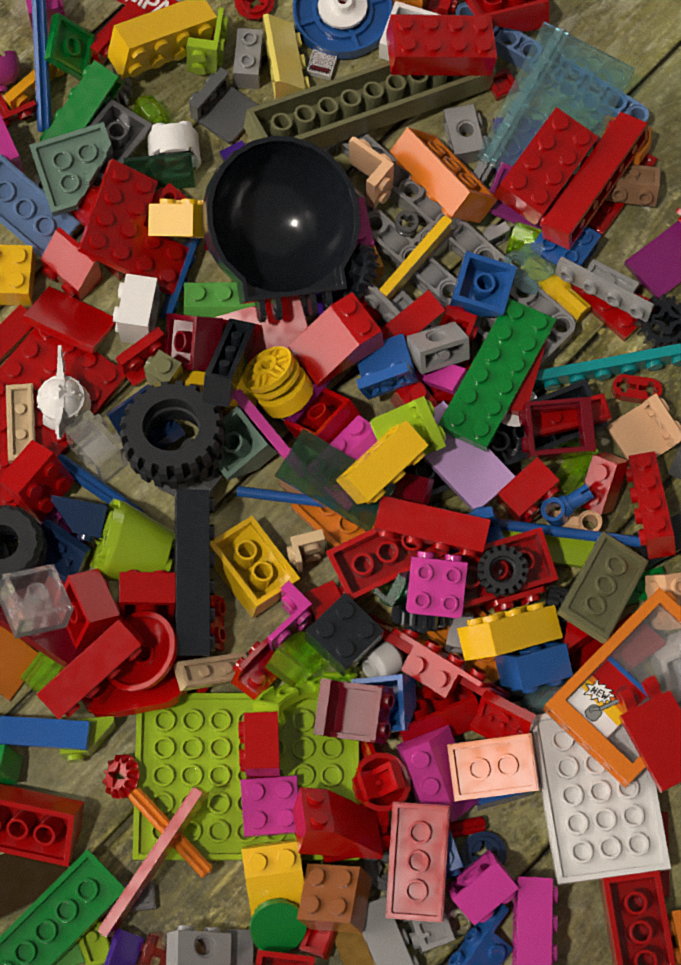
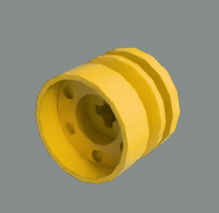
[243,346,314,418]

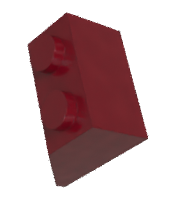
[164,313,224,371]

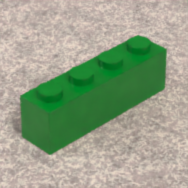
[40,60,125,141]

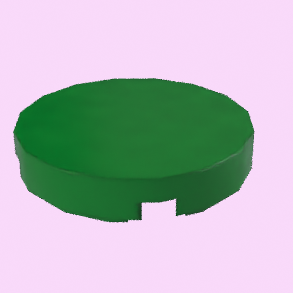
[249,898,306,953]

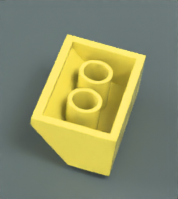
[263,14,310,99]

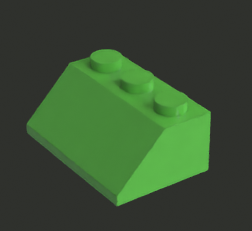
[184,282,255,317]

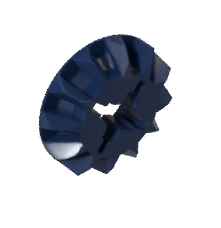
[461,831,507,868]

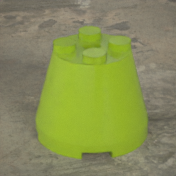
[90,498,175,581]

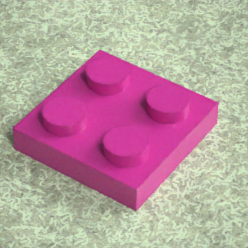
[240,776,298,838]

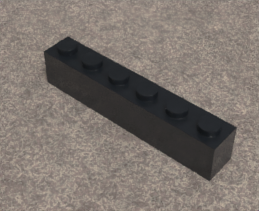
[174,489,215,658]

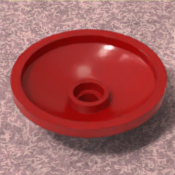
[107,611,178,692]

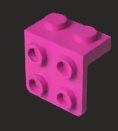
[406,551,468,618]

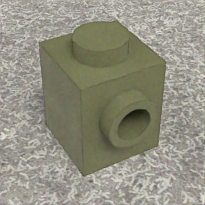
[144,350,184,387]

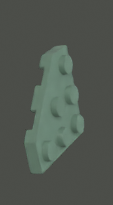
[29,122,112,217]

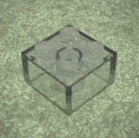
[64,409,128,484]
[0,564,73,638]

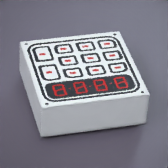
[306,49,337,81]

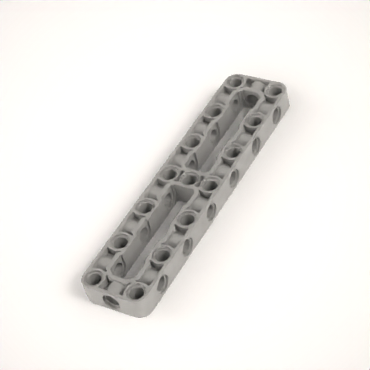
[321,133,576,370]

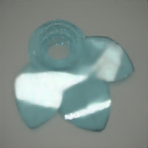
[503,242,555,294]

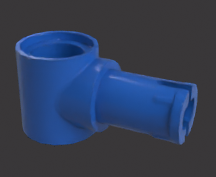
[541,483,594,526]

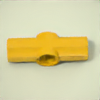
[520,256,591,324]

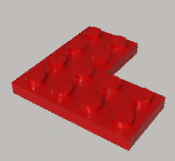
[77,159,189,295]

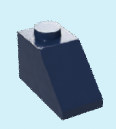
[50,495,107,542]

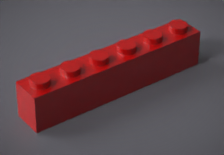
[540,111,648,250]

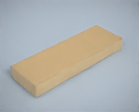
[6,383,36,464]
[172,652,247,691]

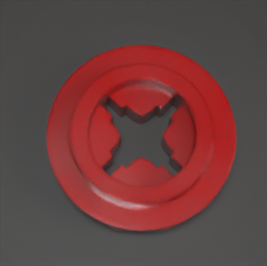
[234,0,274,21]
[101,754,140,799]

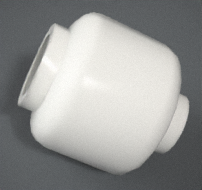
[362,642,403,678]

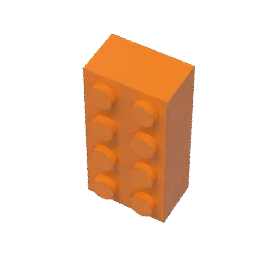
[389,127,498,223]

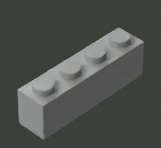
[362,897,419,965]

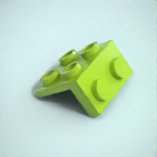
[187,7,228,75]
[370,396,446,455]

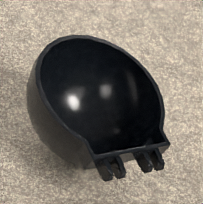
[202,136,360,323]

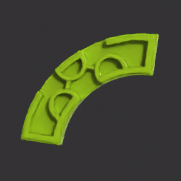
[252,672,358,716]

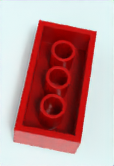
[386,14,497,76]
[493,107,598,225]
[326,503,449,602]
[438,527,558,612]
[599,870,676,965]

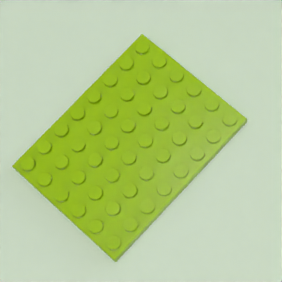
[132,693,359,861]

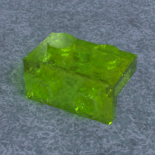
[555,449,598,496]

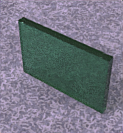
[124,152,195,191]

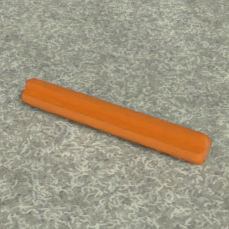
[129,788,212,878]

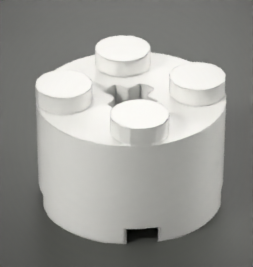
[147,121,201,178]

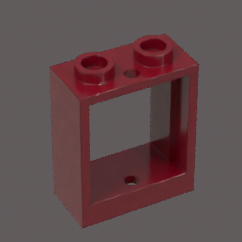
[519,397,596,460]

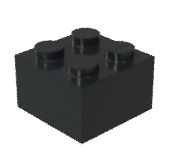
[304,593,385,677]

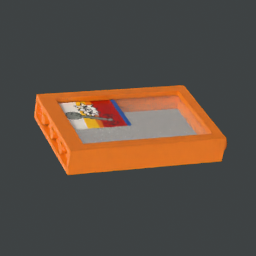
[543,587,681,789]

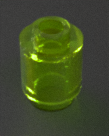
[133,95,169,131]

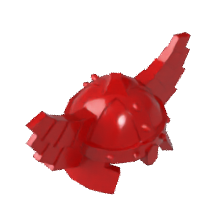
[352,741,411,836]

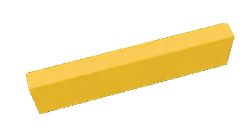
[379,216,452,301]

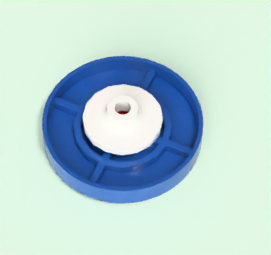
[293,0,393,59]

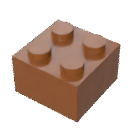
[297,863,372,933]

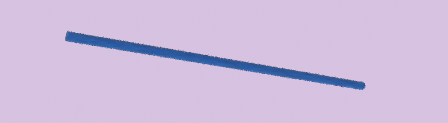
[237,486,641,548]

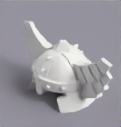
[37,345,91,439]

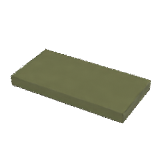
[556,531,649,644]

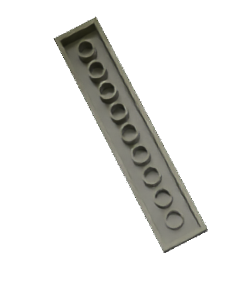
[244,61,496,148]

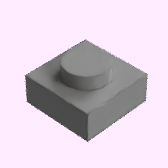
[483,222,511,247]

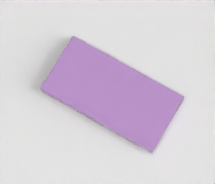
[423,401,515,510]

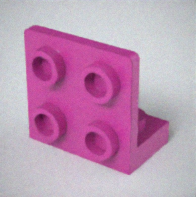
[268,581,312,652]

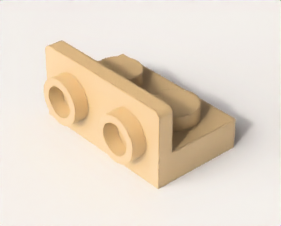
[286,529,325,576]

